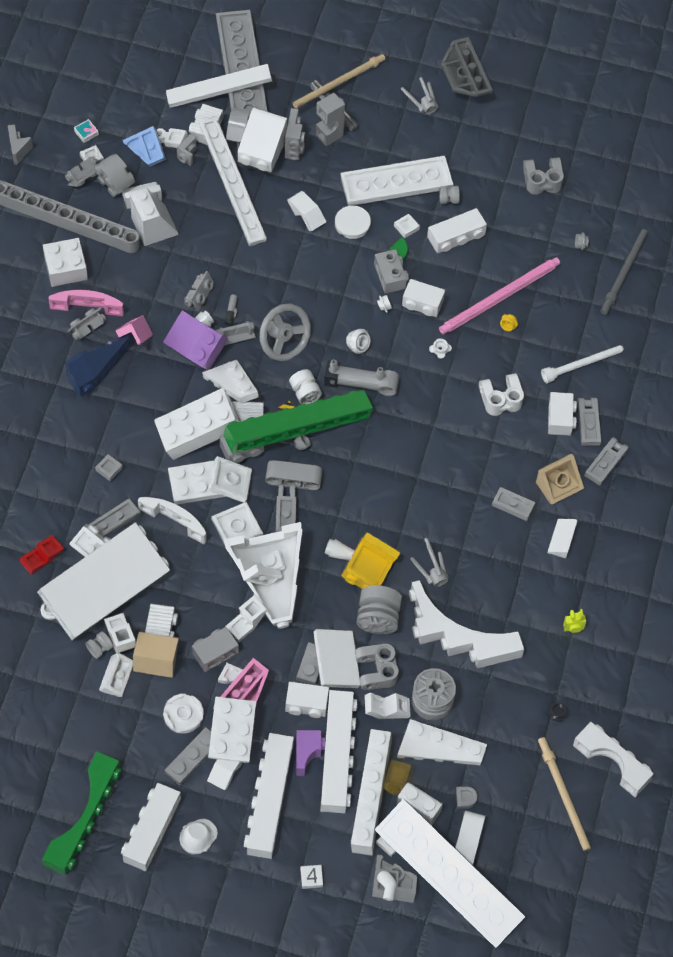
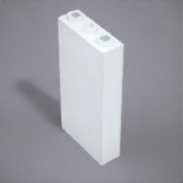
[37,522,170,640]

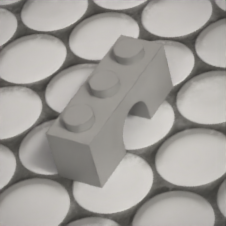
[316,93,345,146]

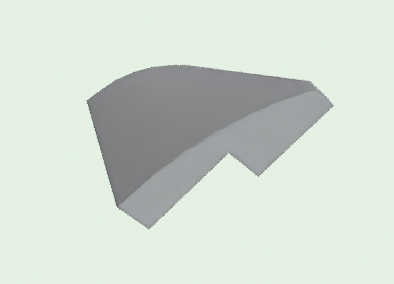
[372,855,417,903]

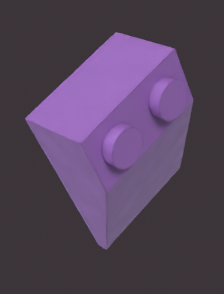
[163,310,228,370]

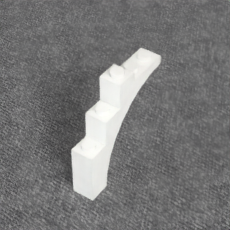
[409,580,524,668]

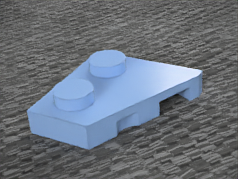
[123,126,166,167]

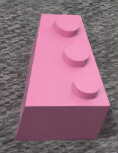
[213,658,269,710]

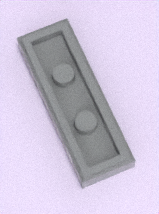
[88,498,141,538]

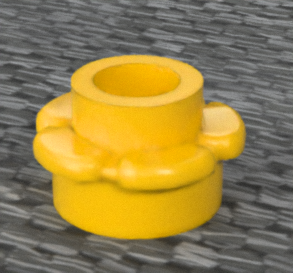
[500,314,518,331]

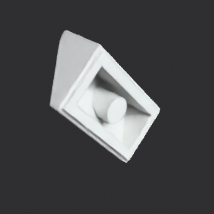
[548,519,578,558]
[99,653,133,697]

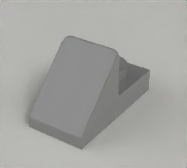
[8,125,33,165]

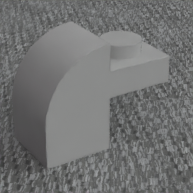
[226,108,251,142]

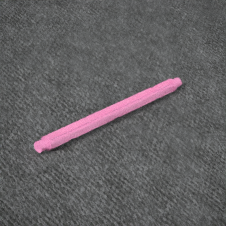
[439,257,560,335]

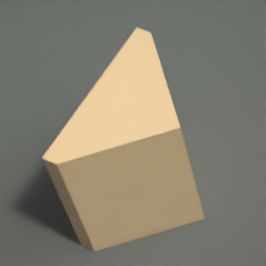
[536,454,584,504]
[133,632,179,678]

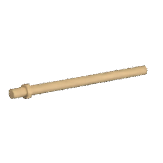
[293,54,386,108]

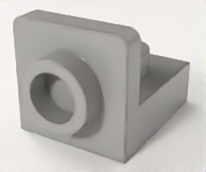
[177,134,196,166]

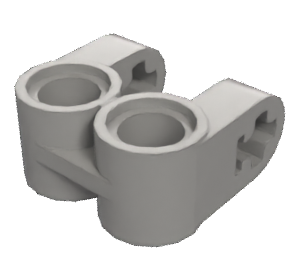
[523,157,564,195]
[355,644,398,690]

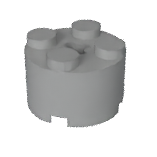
[94,154,135,197]

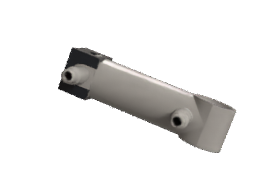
[324,360,399,396]

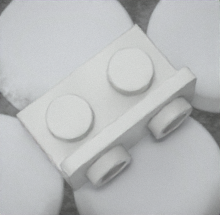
[70,524,111,557]

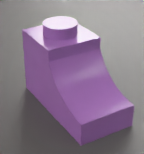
[296,730,325,776]

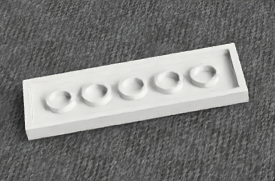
[341,156,453,206]

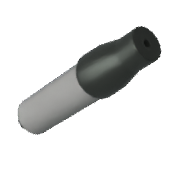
[225,293,237,326]

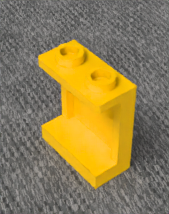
[341,533,400,589]

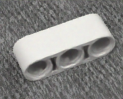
[455,810,485,865]

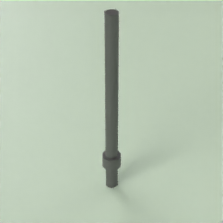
[600,229,648,315]

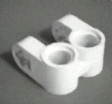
[479,373,524,416]

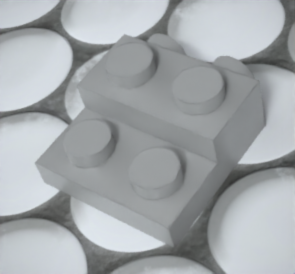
[285,108,305,160]

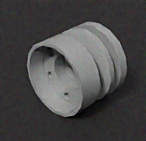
[357,586,402,634]
[412,668,456,721]

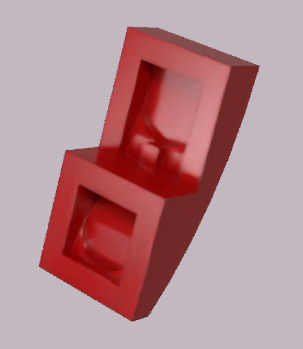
[19,535,64,575]

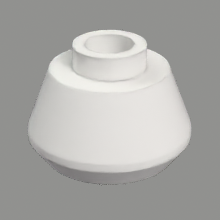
[346,329,370,354]

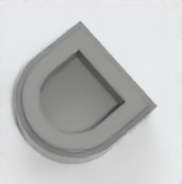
[456,787,477,809]

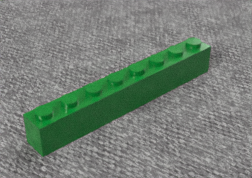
[223,390,373,454]

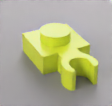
[563,609,586,633]

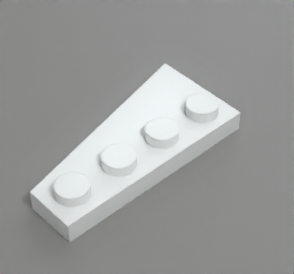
[397,719,487,765]

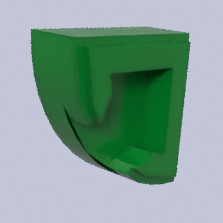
[389,237,408,261]

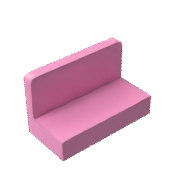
[116,315,153,345]

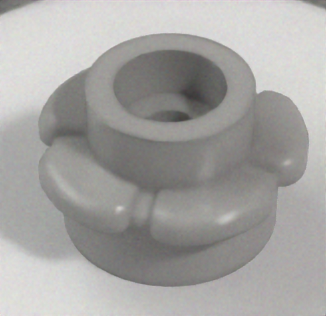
[575,232,589,250]

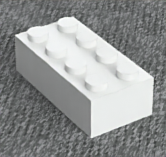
[154,388,239,460]

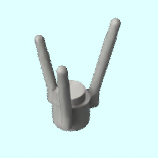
[401,77,438,114]
[410,538,449,587]

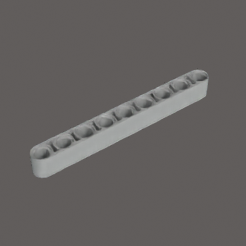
[0,181,140,253]

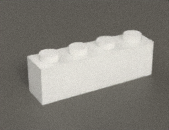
[121,783,181,871]

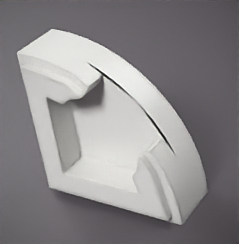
[218,663,243,684]

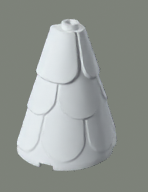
[224,522,302,629]

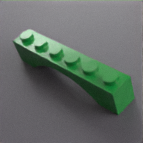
[42,752,122,876]

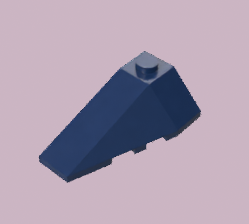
[65,333,131,397]

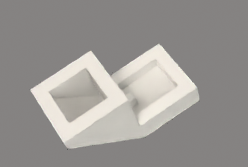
[287,191,326,231]
[225,596,267,642]
[365,693,410,719]
[207,759,242,790]

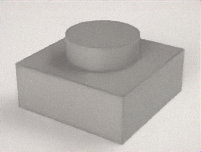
[95,454,123,481]

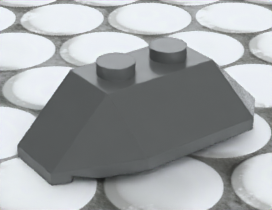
[441,37,493,97]

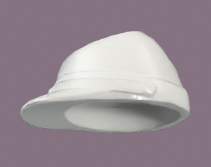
[179,819,218,855]

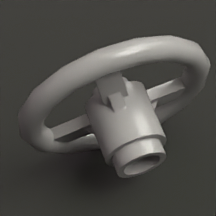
[260,303,311,362]

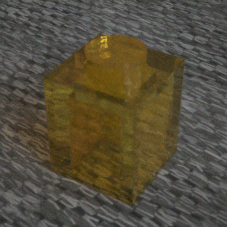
[384,760,411,795]

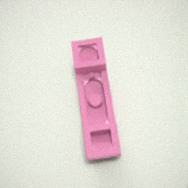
[49,290,124,316]

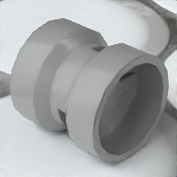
[440,186,459,204]
[85,631,113,659]

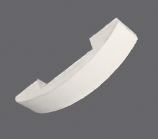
[138,497,206,544]

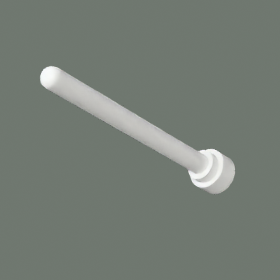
[541,345,624,383]

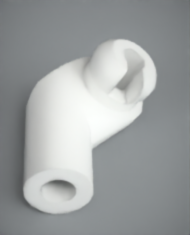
[377,871,397,901]

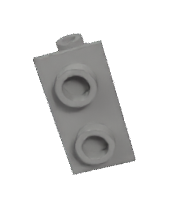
[65,156,98,187]
[184,271,214,311]
[68,307,106,340]
[215,321,256,345]

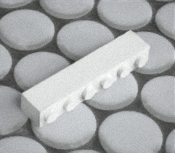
[321,690,357,813]
[351,729,392,855]
[244,733,294,859]

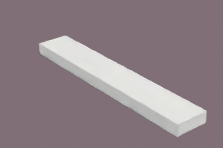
[166,64,272,108]

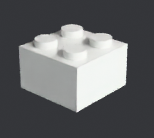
[43,238,88,287]

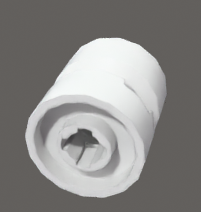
[289,369,322,404]

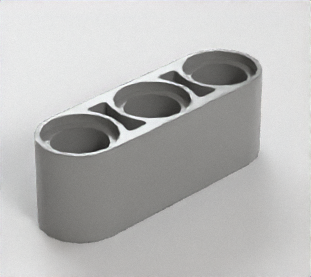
[265,460,323,490]

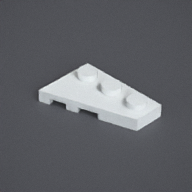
[202,360,259,404]

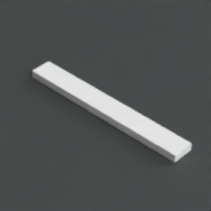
[199,117,267,246]

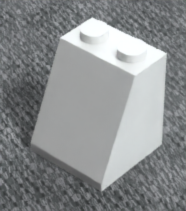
[238,108,287,172]
[129,188,178,246]

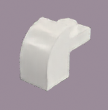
[104,613,136,653]

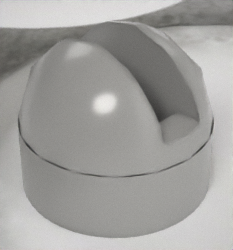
[294,435,311,450]

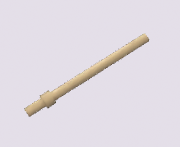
[538,737,591,851]

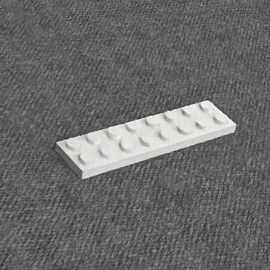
[375,799,525,947]

